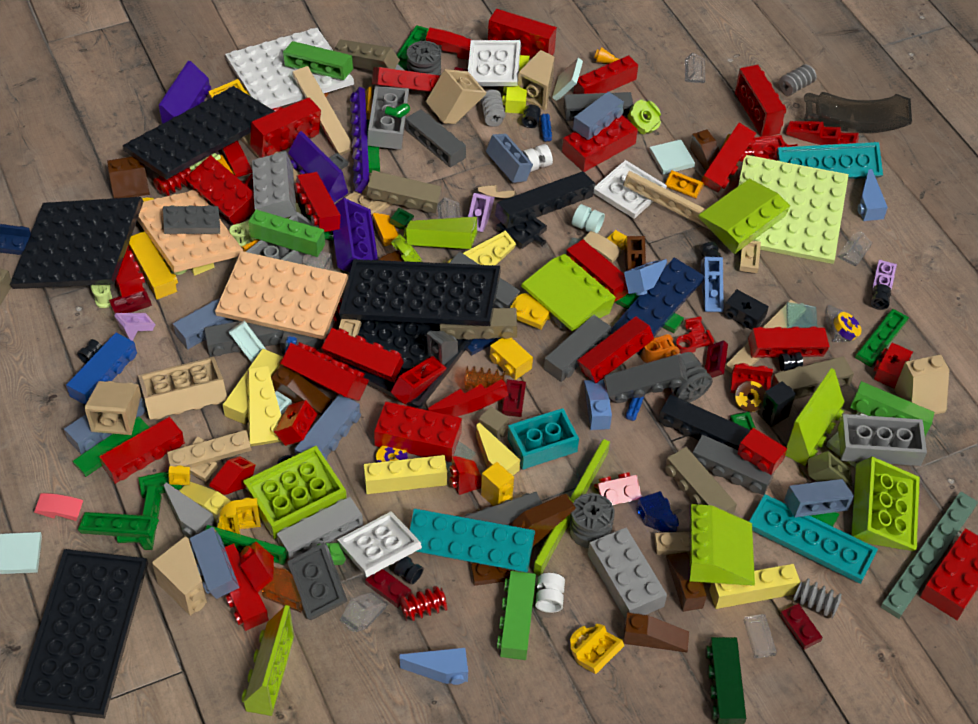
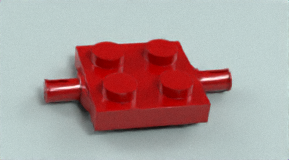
[745,135,798,161]

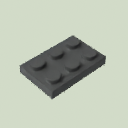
[163,205,220,234]
[288,543,348,620]

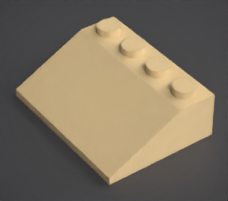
[138,357,227,420]

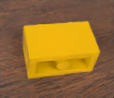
[490,338,533,380]
[481,462,514,506]

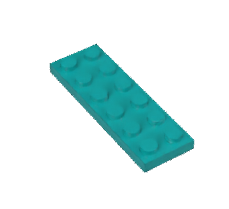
[776,142,883,179]
[749,494,878,584]
[410,508,535,573]

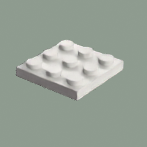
[468,40,521,86]
[594,160,667,219]
[337,512,422,577]

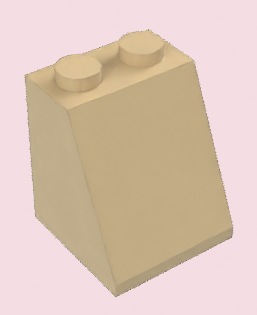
[518,50,555,111]
[426,69,486,124]
[894,355,949,415]
[85,381,141,435]
[152,536,207,616]

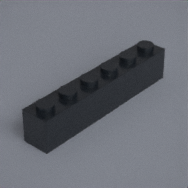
[495,171,596,228]
[659,394,779,450]

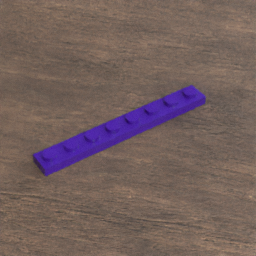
[350,87,369,193]

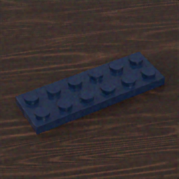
[610,257,704,355]

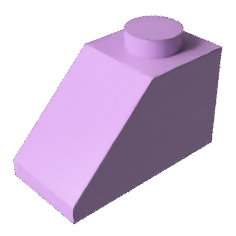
[468,193,495,232]

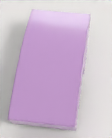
[872,260,897,289]

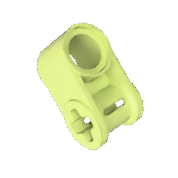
[229,219,257,247]
[91,284,112,308]

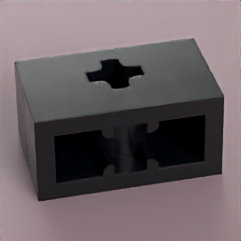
[723,289,769,330]
[758,381,796,427]

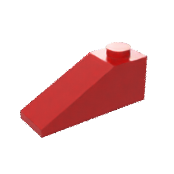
[391,356,447,405]

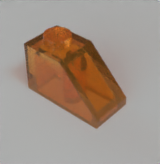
[261,567,303,613]

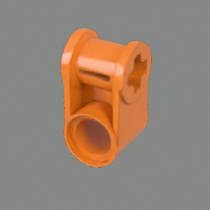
[641,334,680,363]

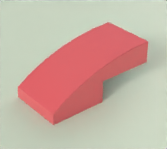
[34,493,83,521]

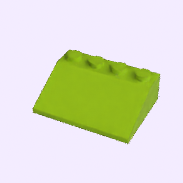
[698,178,790,254]
[521,254,616,331]
[785,368,844,466]
[243,446,347,539]
[852,456,920,551]
[690,504,755,586]
[242,605,294,716]

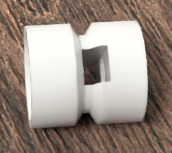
[522,144,553,172]
[535,573,565,613]

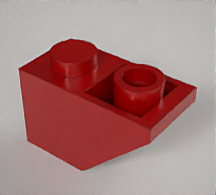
[209,456,256,495]
[449,456,482,495]

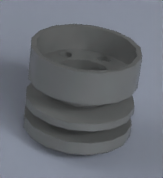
[407,41,441,75]
[669,352,713,403]
[569,493,615,548]

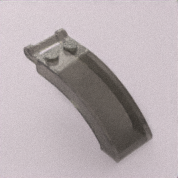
[804,92,912,133]

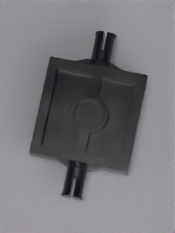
[496,218,547,249]

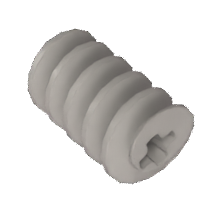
[779,64,817,96]
[481,90,506,127]
[793,578,842,619]

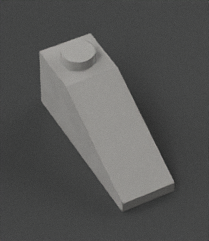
[164,483,215,539]

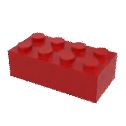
[488,8,557,59]
[735,64,786,137]
[250,97,321,158]
[562,115,638,172]
[185,155,255,225]
[280,342,369,401]
[374,401,462,463]
[920,528,978,621]

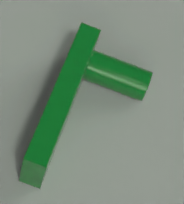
[117,486,162,550]

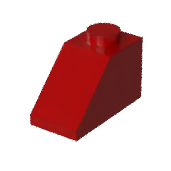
[240,541,274,592]

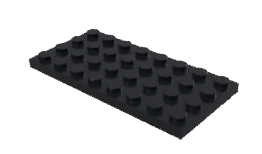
[123,86,276,180]
[339,259,501,326]
[15,549,149,719]

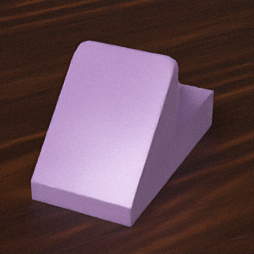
[115,313,155,341]

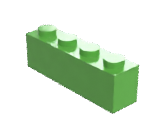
[283,41,353,80]
[248,209,325,257]
[850,381,935,436]
[497,571,536,660]

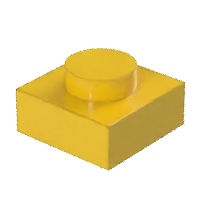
[607,230,627,250]
[169,465,191,485]

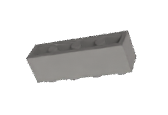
[277,497,363,560]

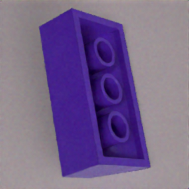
[159,61,211,124]
[288,131,348,203]
[333,198,378,273]

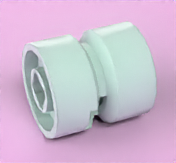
[572,204,605,233]

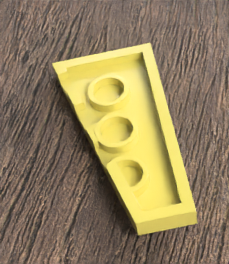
[446,231,516,265]
[247,366,282,446]

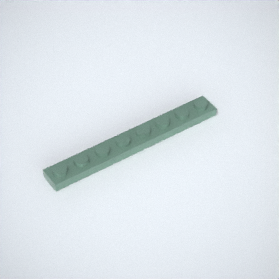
[881,491,978,619]

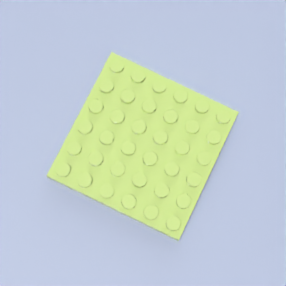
[738,155,849,264]

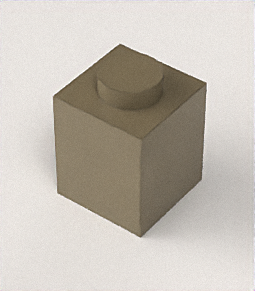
[478,406,510,440]

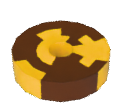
[734,381,765,412]

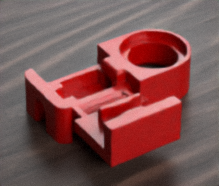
[675,316,714,354]

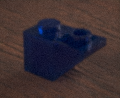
[636,491,679,533]

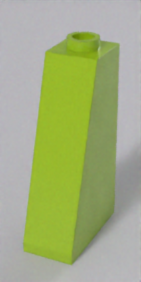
[404,217,477,249]

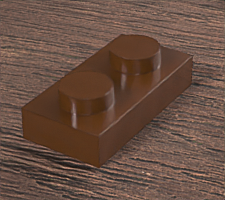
[471,563,515,586]

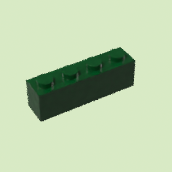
[705,637,747,724]

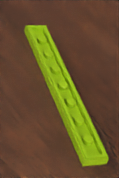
[533,439,610,576]

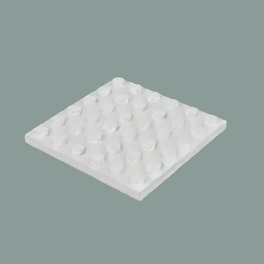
[225,28,354,109]

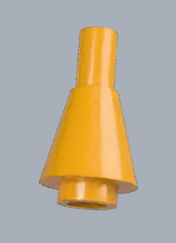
[594,47,619,64]

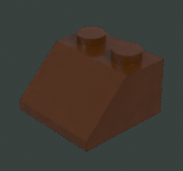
[107,157,150,198]

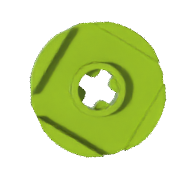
[627,100,661,135]
[391,234,423,262]

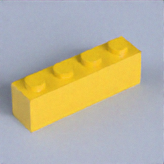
[128,231,178,300]

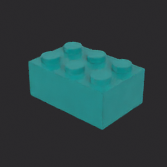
[507,408,579,470]

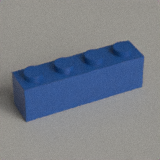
[66,332,137,405]

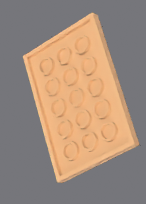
[137,190,243,273]
[215,251,348,340]

